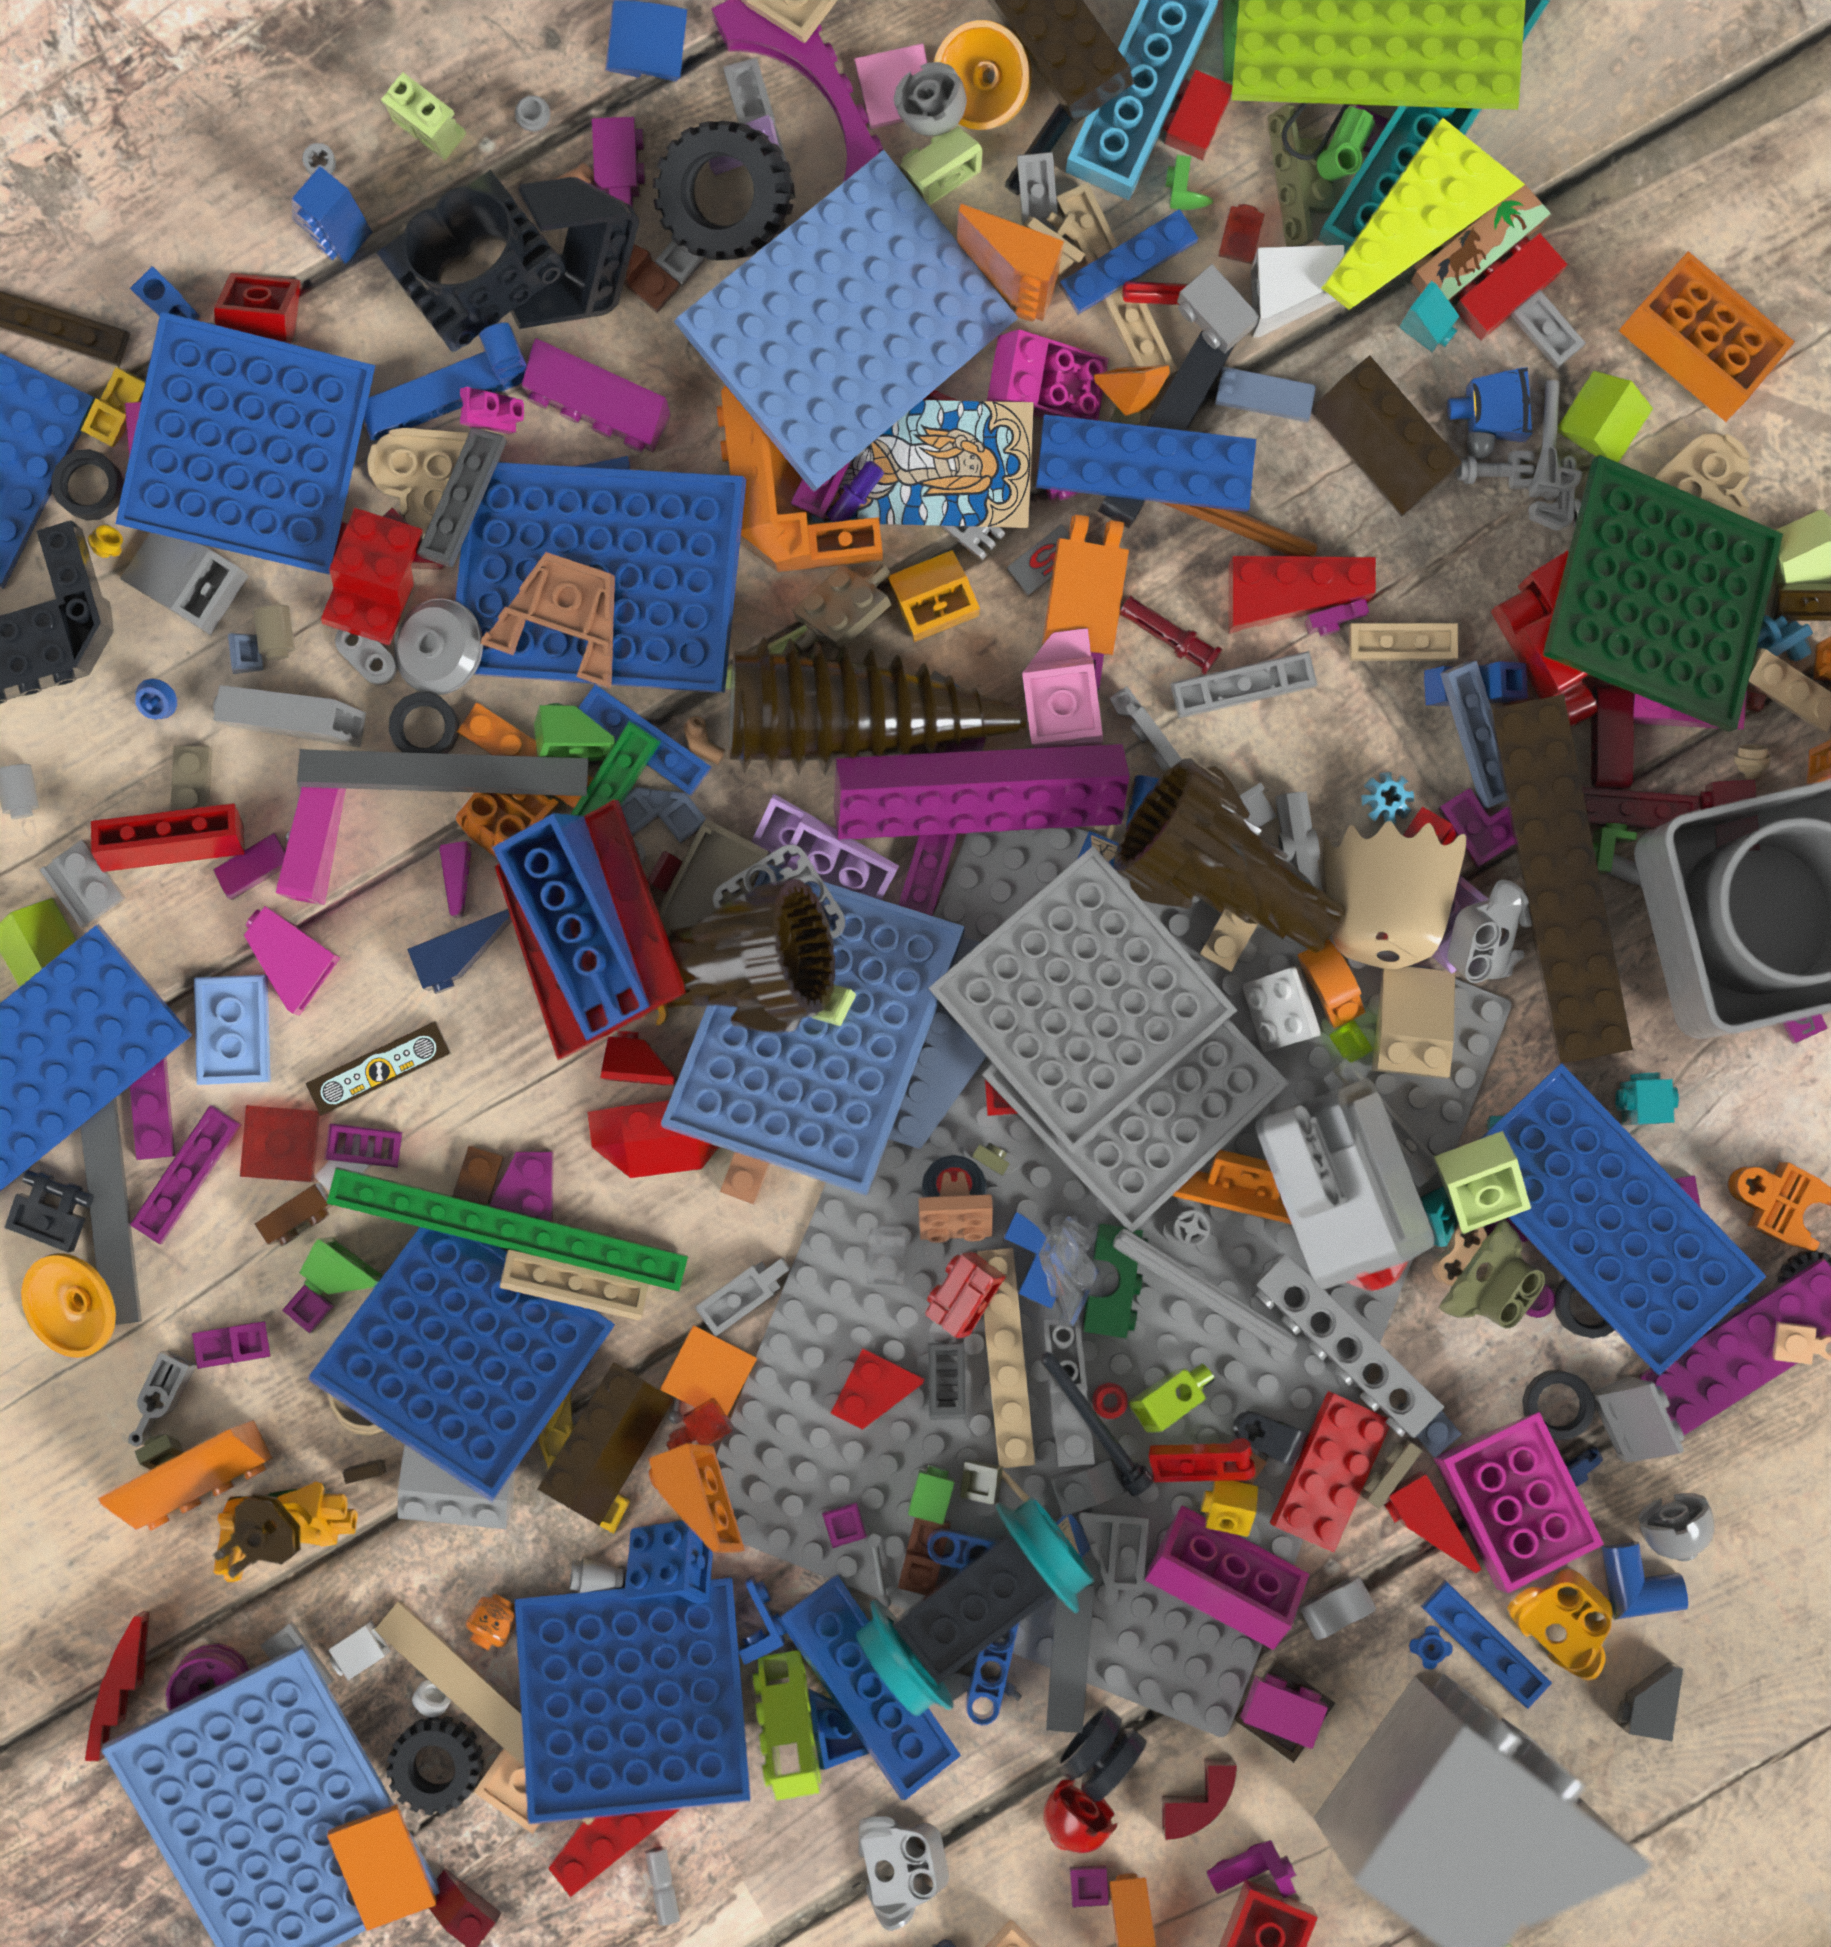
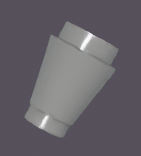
[570,1558,624,1593]

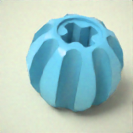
[1361,772,1415,824]

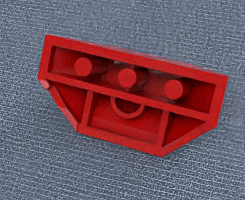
[587,1100,719,1178]

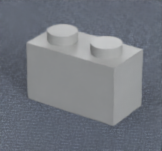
[1177,264,1260,354]

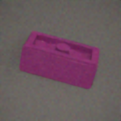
[213,833,286,900]

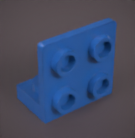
[625,1520,713,1604]

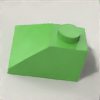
[299,1237,384,1295]

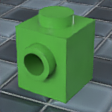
[908,1465,955,1525]

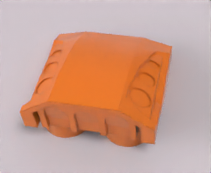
[456,793,559,858]

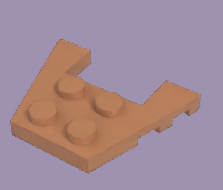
[480,552,615,689]

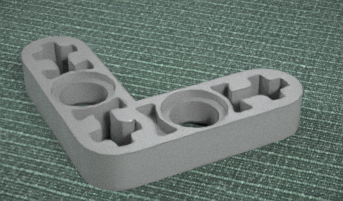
[713,845,846,939]

